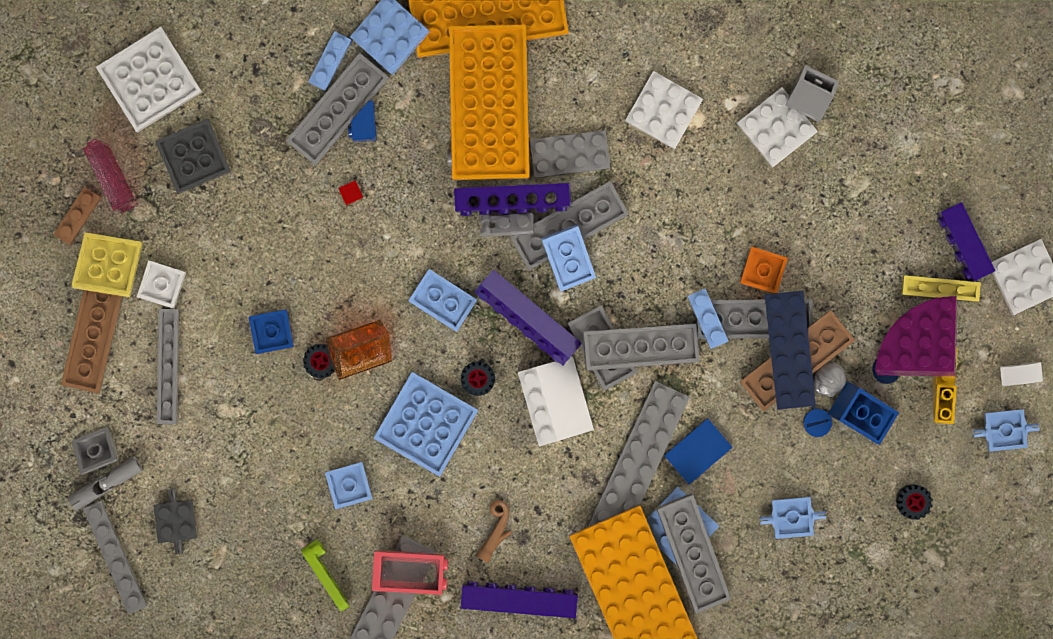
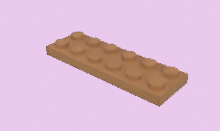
[61,290,123,394]
[740,310,855,411]

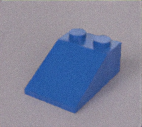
[828,381,899,445]

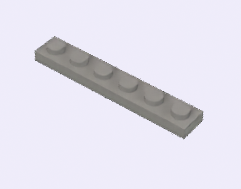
[157,309,179,424]
[83,500,148,614]

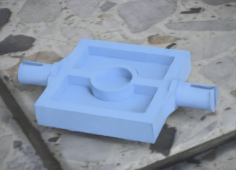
[973,409,1040,452]
[760,497,826,539]

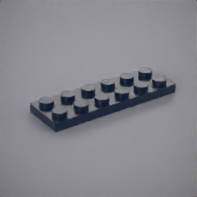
[765,290,816,410]

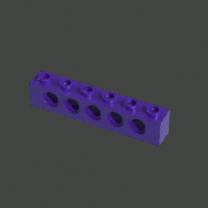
[454,183,572,216]

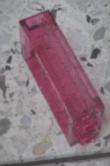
[83,139,139,214]

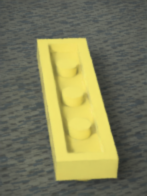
[901,275,981,302]

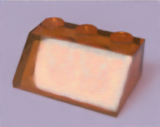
[327,320,392,380]

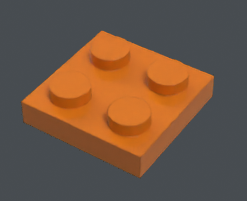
[740,246,788,294]

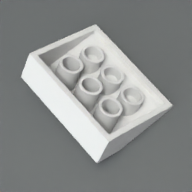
[518,356,594,446]

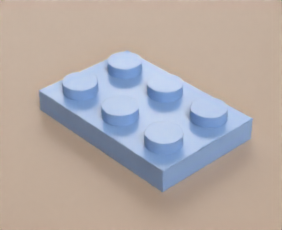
[541,224,596,291]
[409,269,477,332]

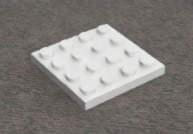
[96,27,202,133]

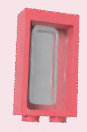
[372,550,448,595]

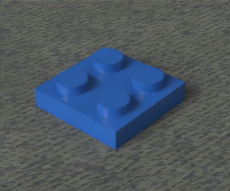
[249,309,294,354]

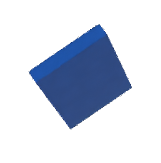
[664,418,733,485]

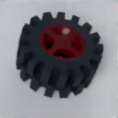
[303,344,339,378]
[460,361,495,396]
[895,484,933,520]

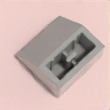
[785,65,839,122]

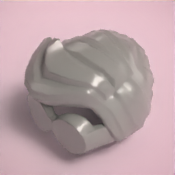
[813,361,846,397]

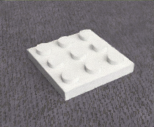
[625,71,703,150]
[737,87,818,168]
[992,239,1053,315]

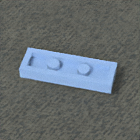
[308,31,352,91]
[687,289,728,349]

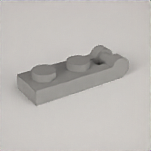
[481,213,534,237]

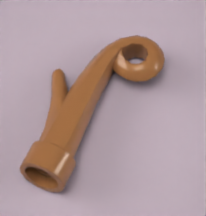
[475,500,512,563]

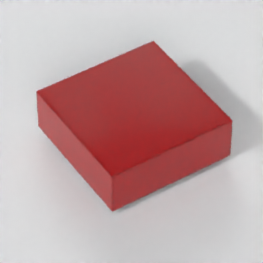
[338,180,364,206]

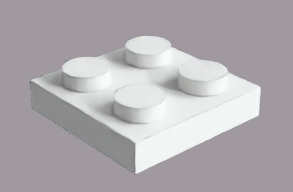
[137,260,186,309]

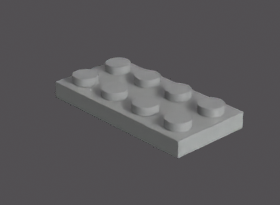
[530,130,610,178]
[567,305,638,391]

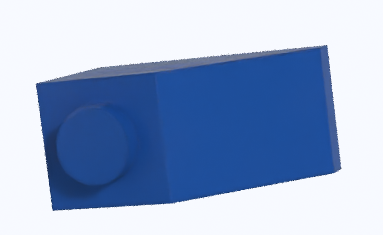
[348,100,377,142]

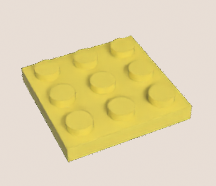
[72,232,143,297]

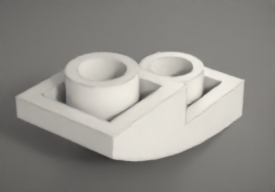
[1000,362,1043,386]

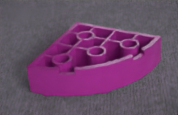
[875,296,958,377]

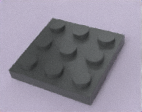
[155,119,231,194]

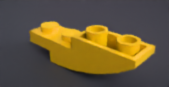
[933,348,958,424]

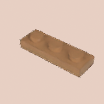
[53,187,102,245]

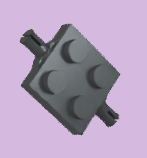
[153,488,197,555]

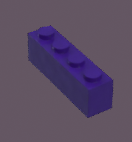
[937,202,996,282]

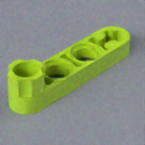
[301,539,350,612]

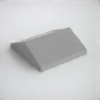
[72,427,118,475]

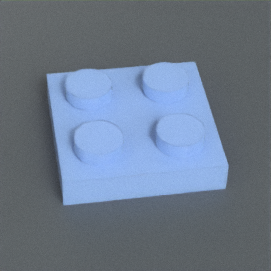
[325,462,373,510]

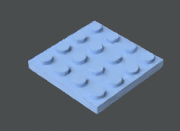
[374,372,478,477]

